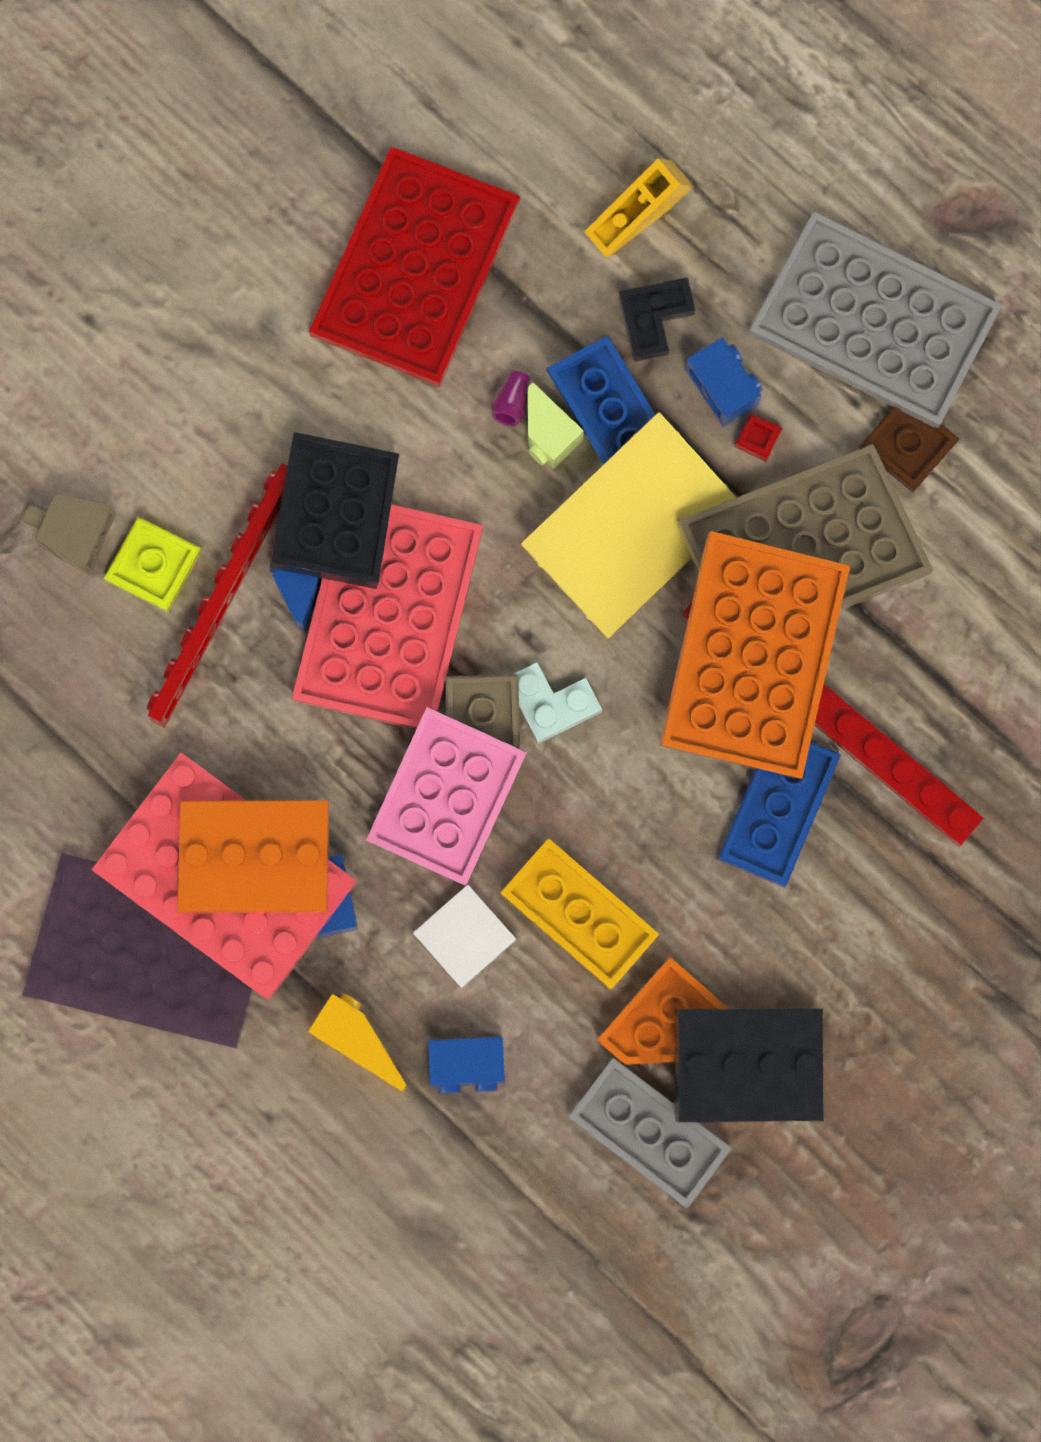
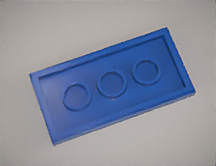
[718,742,841,888]

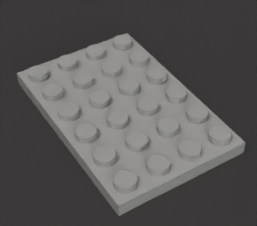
[749,211,1002,428]

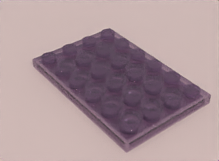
[22,853,253,1049]

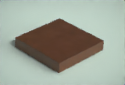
[859,407,959,493]

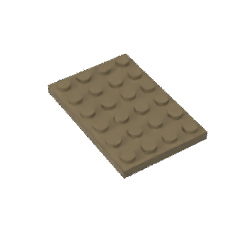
[677,444,933,610]

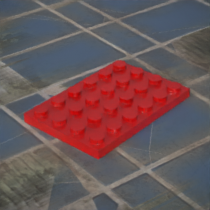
[309,146,520,387]

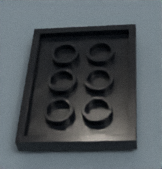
[269,432,399,589]
[675,1008,823,1123]

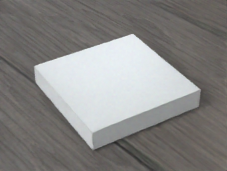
[413,885,516,989]

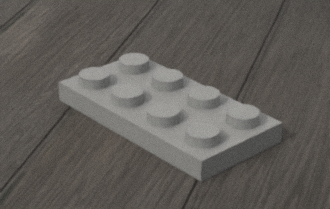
[568,1058,732,1209]

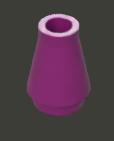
[491,371,530,426]

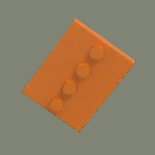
[178,800,329,913]

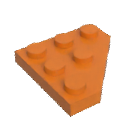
[597,957,729,1065]

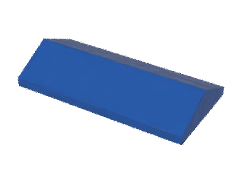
[546,336,656,464]

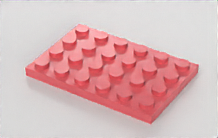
[292,504,483,730]
[91,753,357,1001]

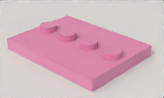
[366,707,527,886]

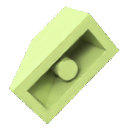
[528,383,584,469]

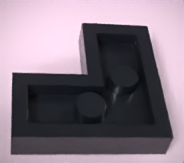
[619,277,696,362]

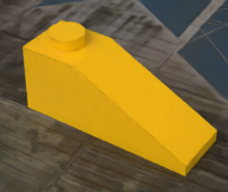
[584,158,693,258]
[308,993,407,1093]

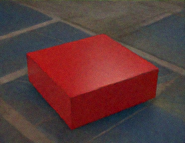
[735,413,782,462]

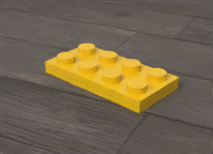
[500,838,659,991]

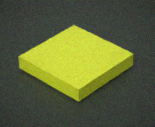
[104,517,202,612]

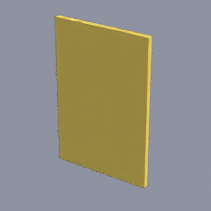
[520,412,737,639]

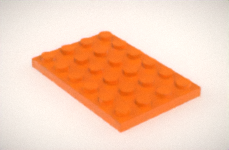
[660,531,850,779]

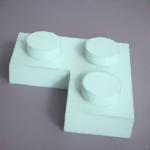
[514,663,602,744]

